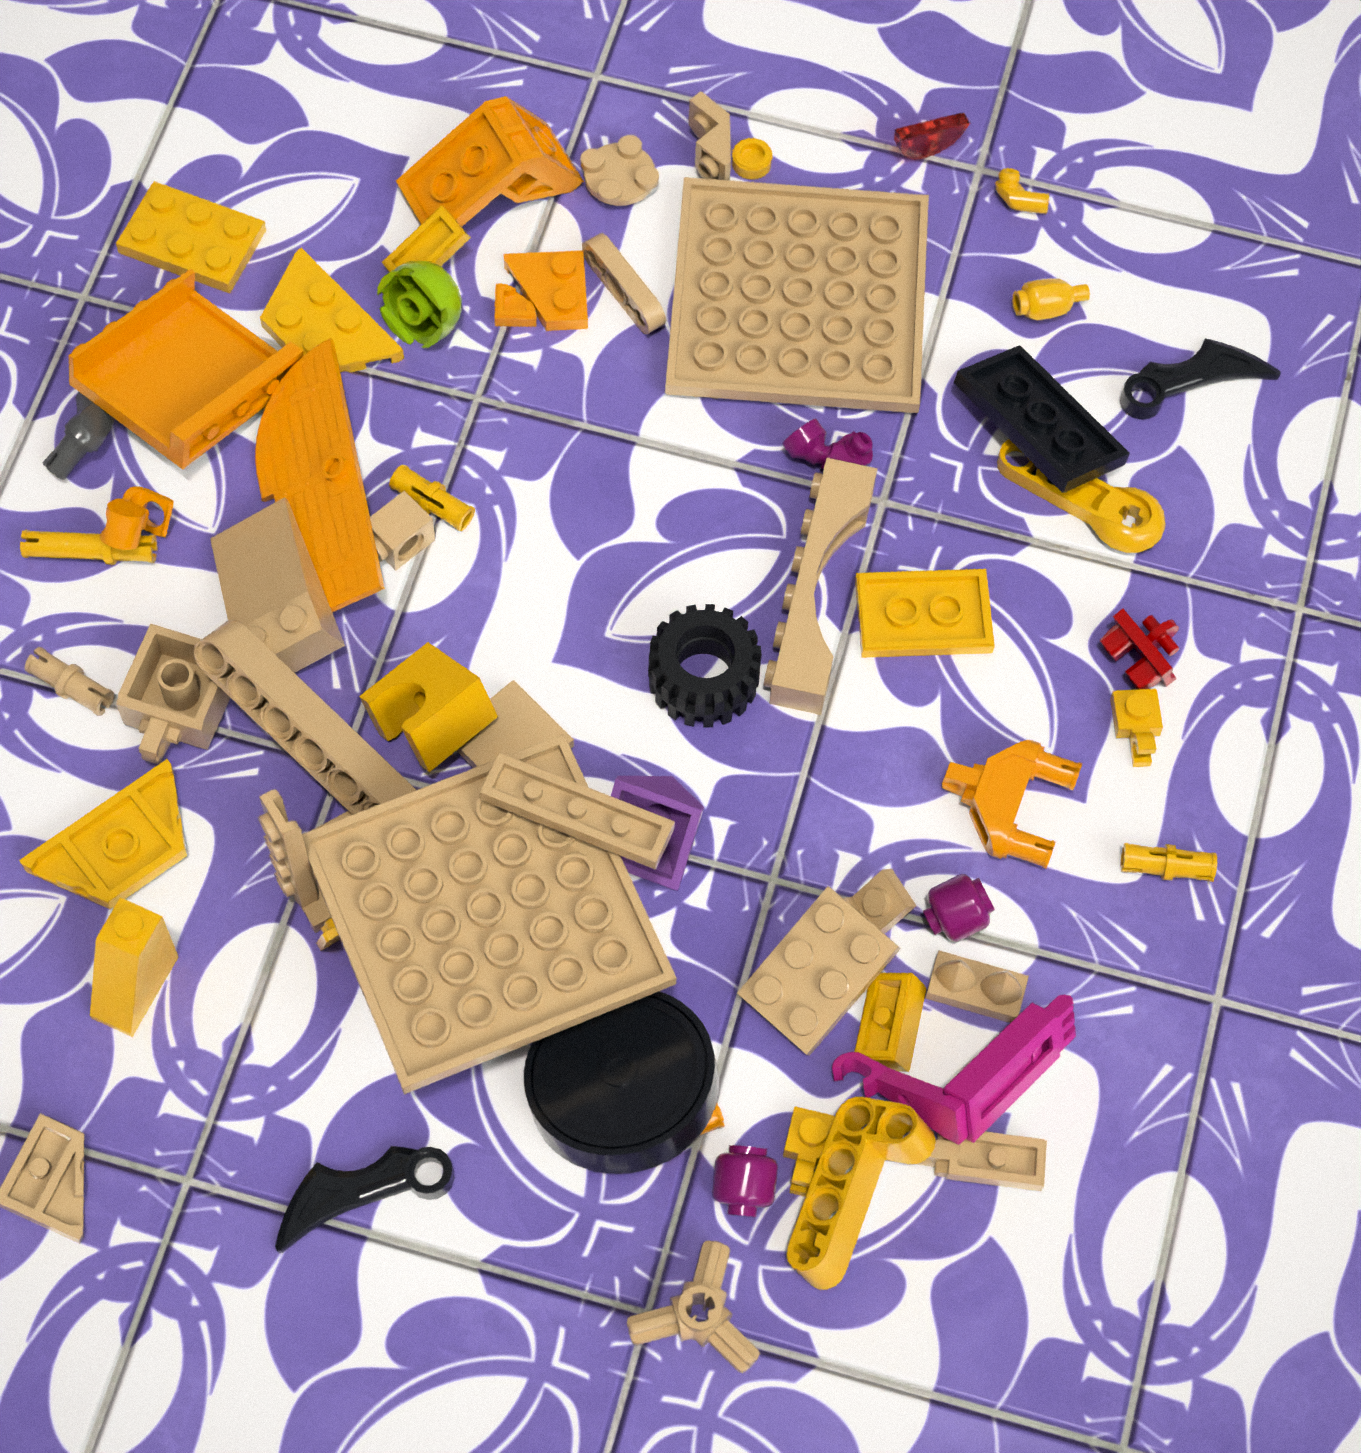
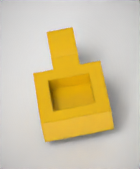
[1110,689,1163,767]
[783,1106,835,1197]

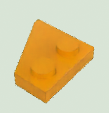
[504,250,588,331]

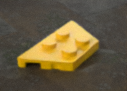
[260,248,404,373]
[19,759,187,909]

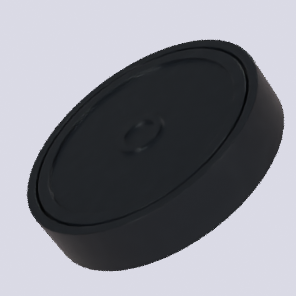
[524,991,719,1174]

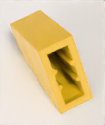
[90,897,179,1037]

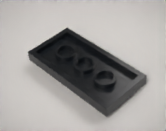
[954,345,1130,493]

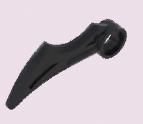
[1120,338,1281,420]
[275,1146,455,1254]

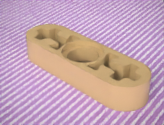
[582,233,666,334]

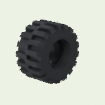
[648,604,762,728]

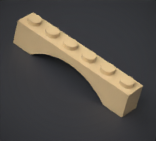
[763,458,877,715]

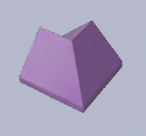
[611,776,704,891]

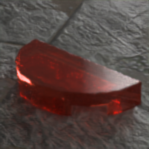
[894,112,970,160]

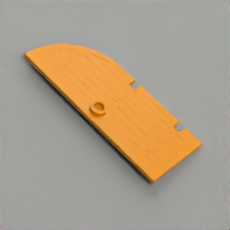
[255,338,385,612]

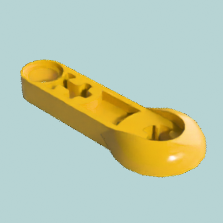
[997,439,1165,553]

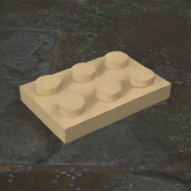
[737,886,901,1056]

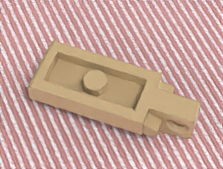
[917,1132,1047,1191]

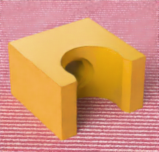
[359,642,498,772]

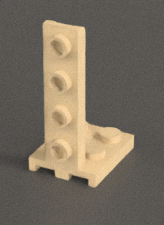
[258,790,352,933]

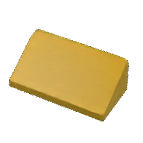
[854,973,926,1072]

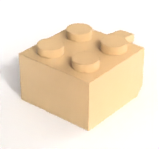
[116,623,230,765]

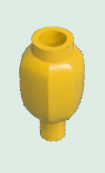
[1012,278,1090,320]

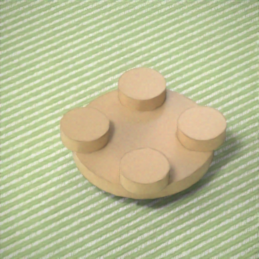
[581,135,659,206]

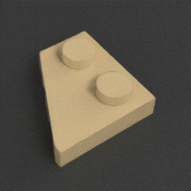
[0,1113,84,1244]

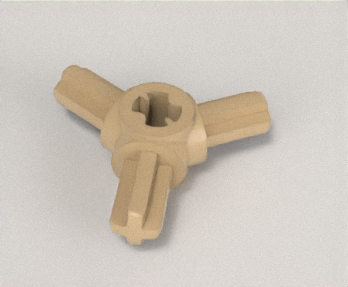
[627,1241,760,1373]

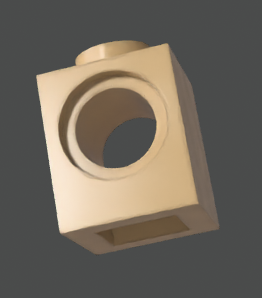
[370,491,435,571]

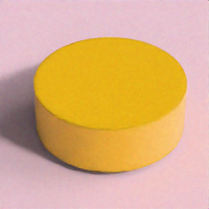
[732,138,773,180]

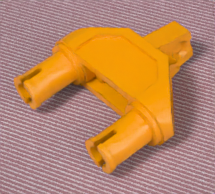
[942,740,1083,869]

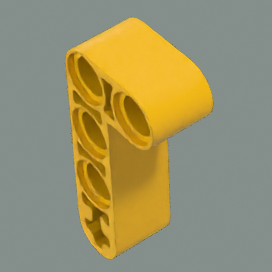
[786,1097,936,1290]

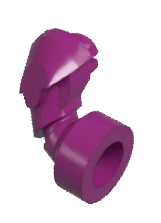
[782,418,873,469]

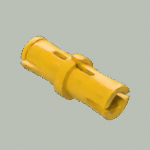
[389,464,475,531]
[1120,843,1217,882]

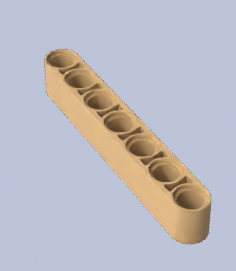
[193,620,416,815]

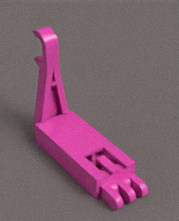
[832,994,1076,1145]

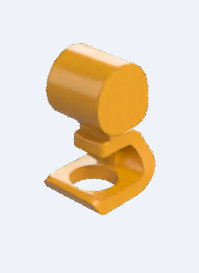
[100,486,174,550]

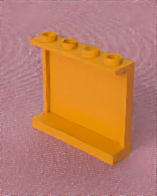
[68,269,303,470]

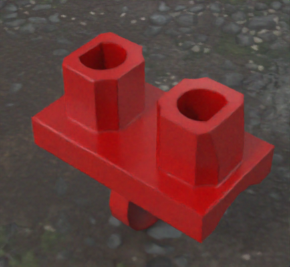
[1100,608,1180,690]

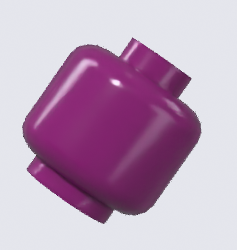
[923,874,995,942]
[712,1145,778,1217]

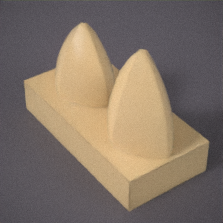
[925,950,1029,1023]

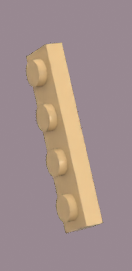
[479,752,675,870]

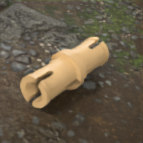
[25,647,114,716]

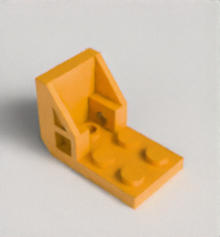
[396,96,584,226]

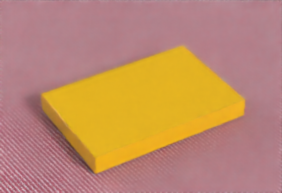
[855,569,995,658]

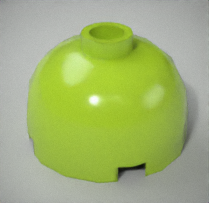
[377,261,462,348]

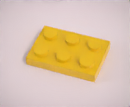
[116,181,267,294]

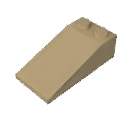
[210,497,345,673]

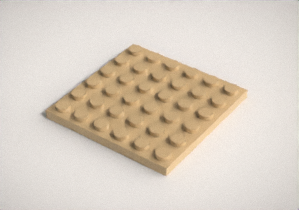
[665,177,929,413]
[302,734,677,1094]

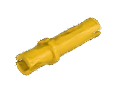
[20,529,157,565]

